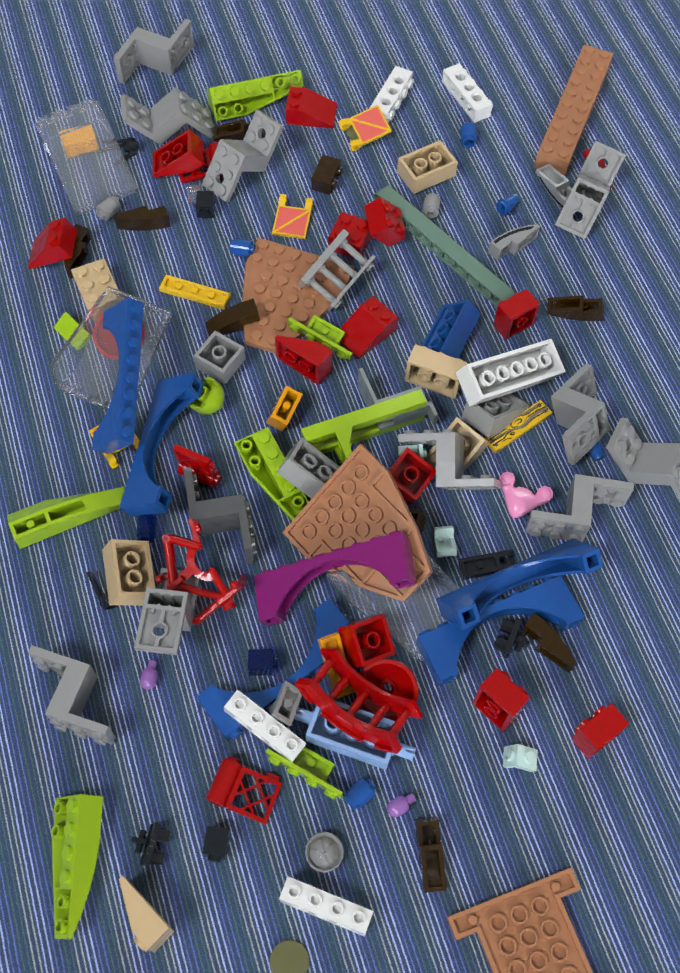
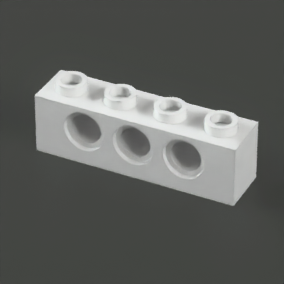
[442,63,493,123]
[370,66,414,123]
[224,690,306,763]
[279,877,373,936]

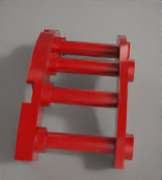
[295,648,423,754]

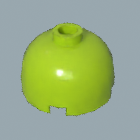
[189,377,225,415]

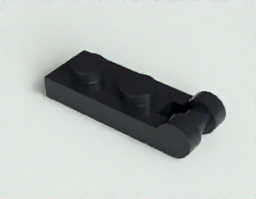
[458,550,515,580]

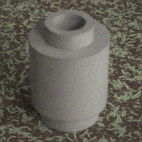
[422,193,441,219]
[96,196,121,221]

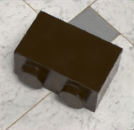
[311,155,343,195]

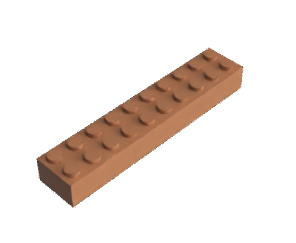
[534,45,614,176]

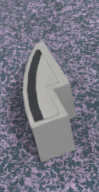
[536,164,572,209]
[488,224,540,260]

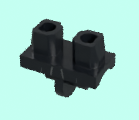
[493,617,530,658]
[131,822,171,866]

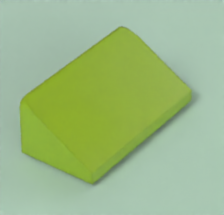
[54,312,90,350]

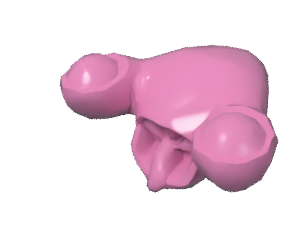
[499,472,553,518]

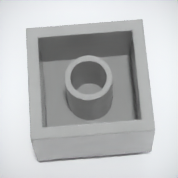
[193,331,246,385]

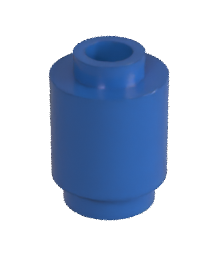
[460,123,477,148]
[229,238,256,258]
[344,778,376,811]

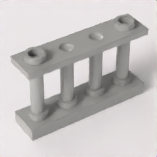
[297,229,376,312]

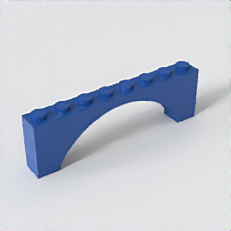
[92,297,144,454]
[119,373,204,517]
[436,539,604,630]
[416,575,585,687]
[196,598,350,741]

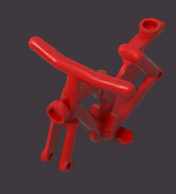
[155,518,247,625]

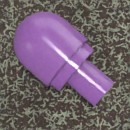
[140,660,158,690]
[387,793,416,817]

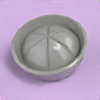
[305,832,344,872]

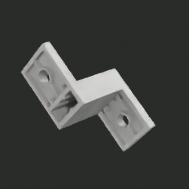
[113,19,194,84]
[120,87,214,145]
[202,110,284,202]
[555,140,626,239]
[551,363,610,465]
[606,418,680,500]
[398,429,502,490]
[525,474,634,542]
[134,568,201,655]
[28,645,116,746]

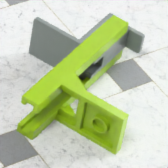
[301,368,438,465]

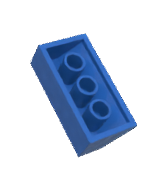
[422,299,481,358]

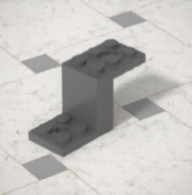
[183,467,257,564]

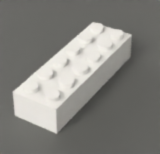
[455,338,566,407]

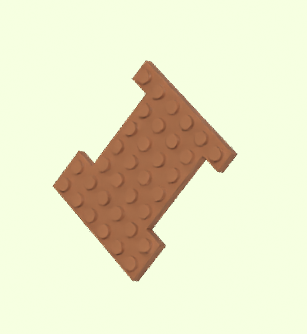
[447,868,593,973]

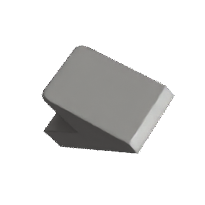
[268,681,302,726]

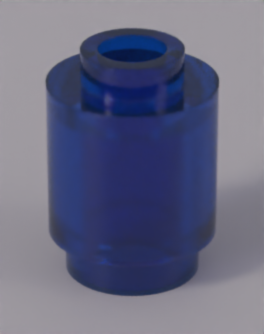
[137,514,157,543]

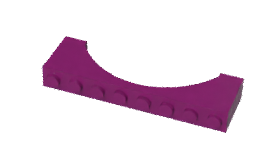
[254,531,417,626]

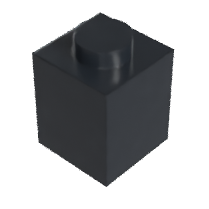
[195,191,215,218]
[202,826,231,863]

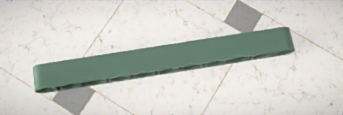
[373,185,515,307]

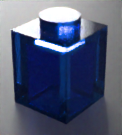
[248,649,278,676]

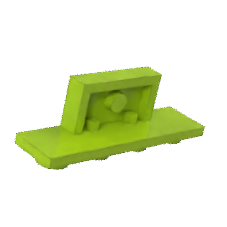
[288,315,352,361]
[265,747,343,800]

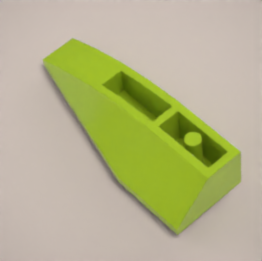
[206,70,304,121]
[234,427,308,521]
[7,487,125,549]
[51,794,103,939]

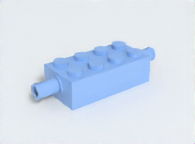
[294,701,416,770]

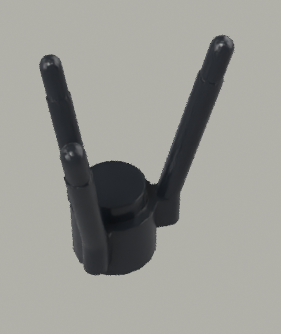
[97,137,138,166]
[87,570,119,610]

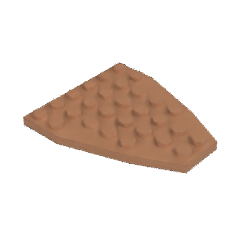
[242,237,354,354]
[282,444,433,602]

